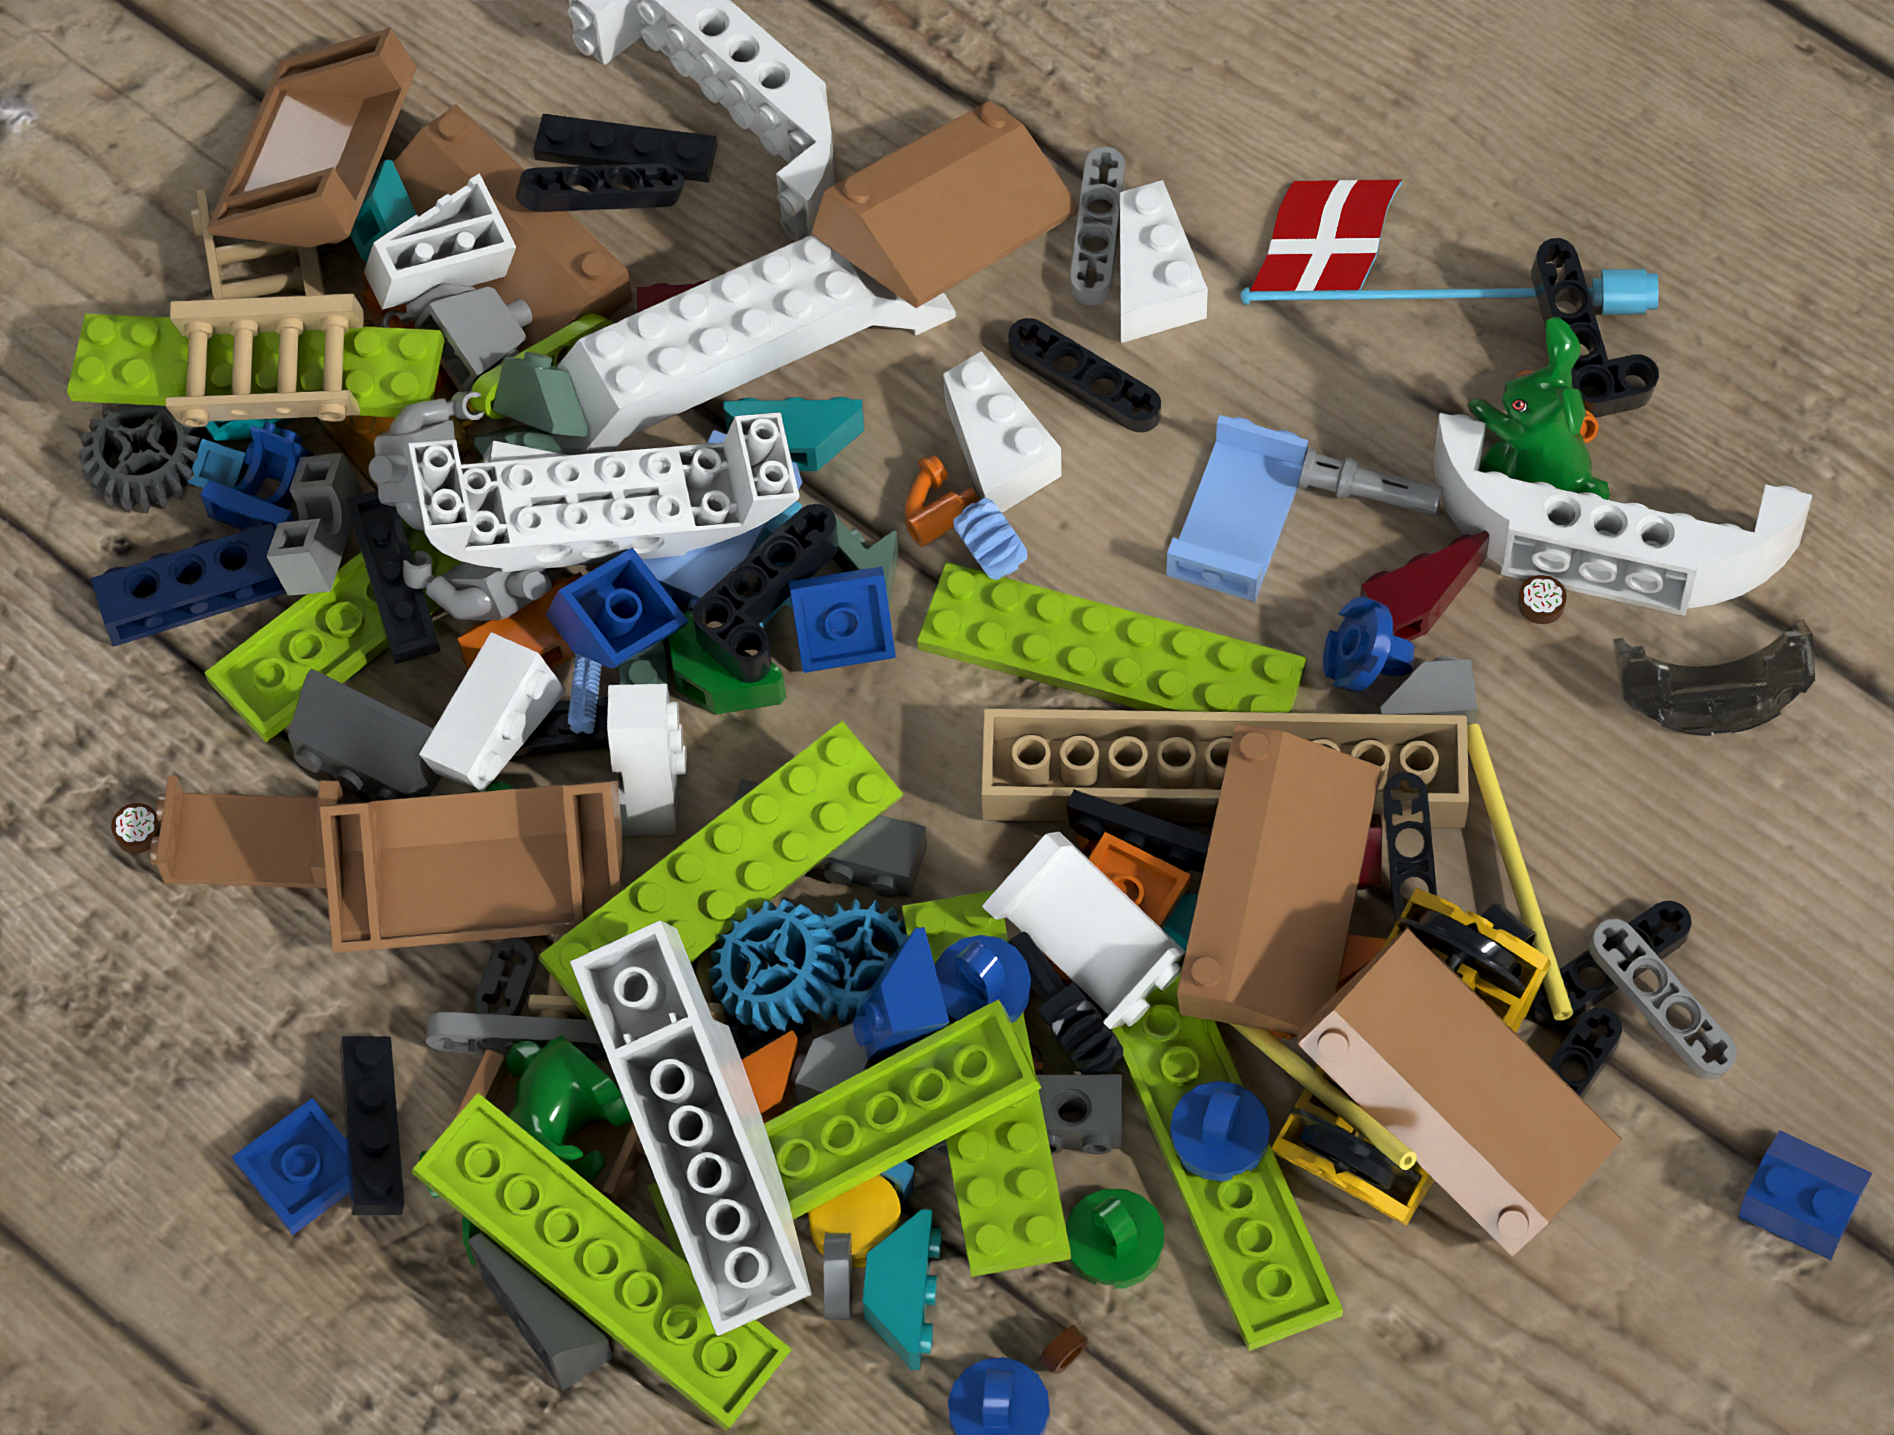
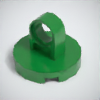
[1065,1189,1164,1289]

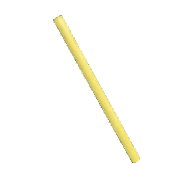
[1467,724,1573,1020]
[1229,1023,1417,1170]

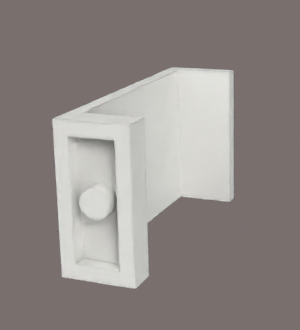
[982,831,1186,1029]

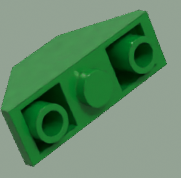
[668,610,786,715]

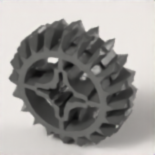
[79,404,203,514]

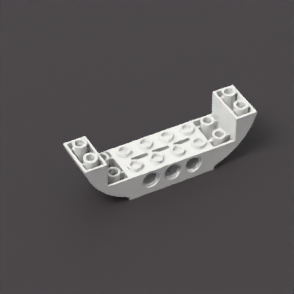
[568,0,836,241]
[408,413,799,572]
[1433,413,1812,616]

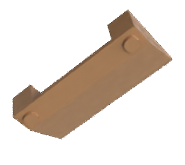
[207,28,417,248]
[811,101,1079,308]
[393,104,633,355]
[1177,723,1381,1035]
[320,780,624,953]
[1297,926,1622,1257]

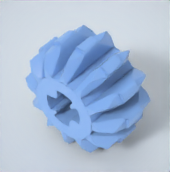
[954,498,1027,580]

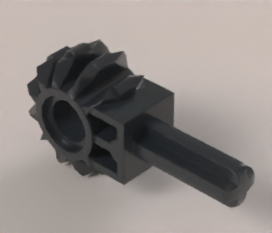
[1007,932,1123,1075]

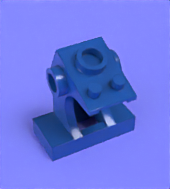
[200,421,314,532]

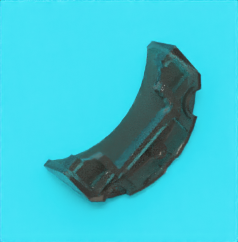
[1613,620,1815,736]

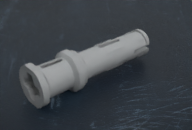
[1298,447,1443,517]

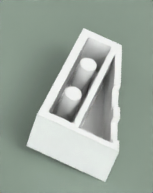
[364,173,516,310]
[1120,180,1208,343]
[943,351,1062,513]
[419,632,567,792]
[607,684,687,836]

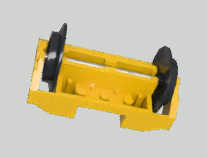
[1271,888,1551,1227]

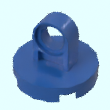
[1323,596,1415,693]
[935,935,1031,1024]
[1170,1081,1270,1181]
[948,1357,1050,1435]

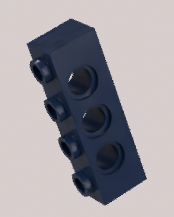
[91,523,286,647]

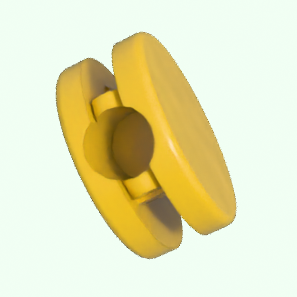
[808,1174,902,1268]

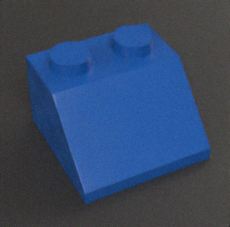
[546,547,689,669]
[853,927,949,1060]
[1738,1130,1872,1260]

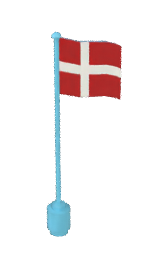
[1240,179,1658,315]

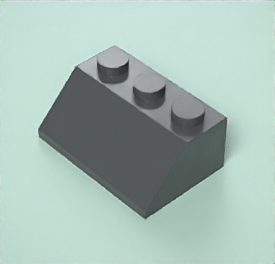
[288,668,442,801]
[468,1233,613,1392]

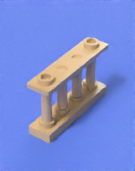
[191,189,326,300]
[166,294,364,427]

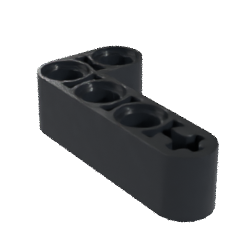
[1531,238,1659,418]
[692,504,839,683]

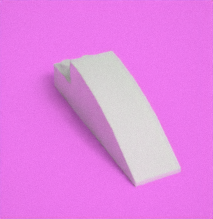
[570,920,812,1336]

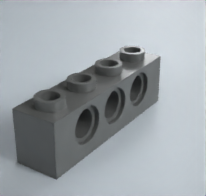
[926,1074,1122,1155]

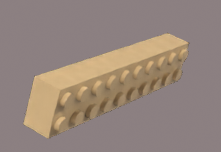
[981,708,1469,828]

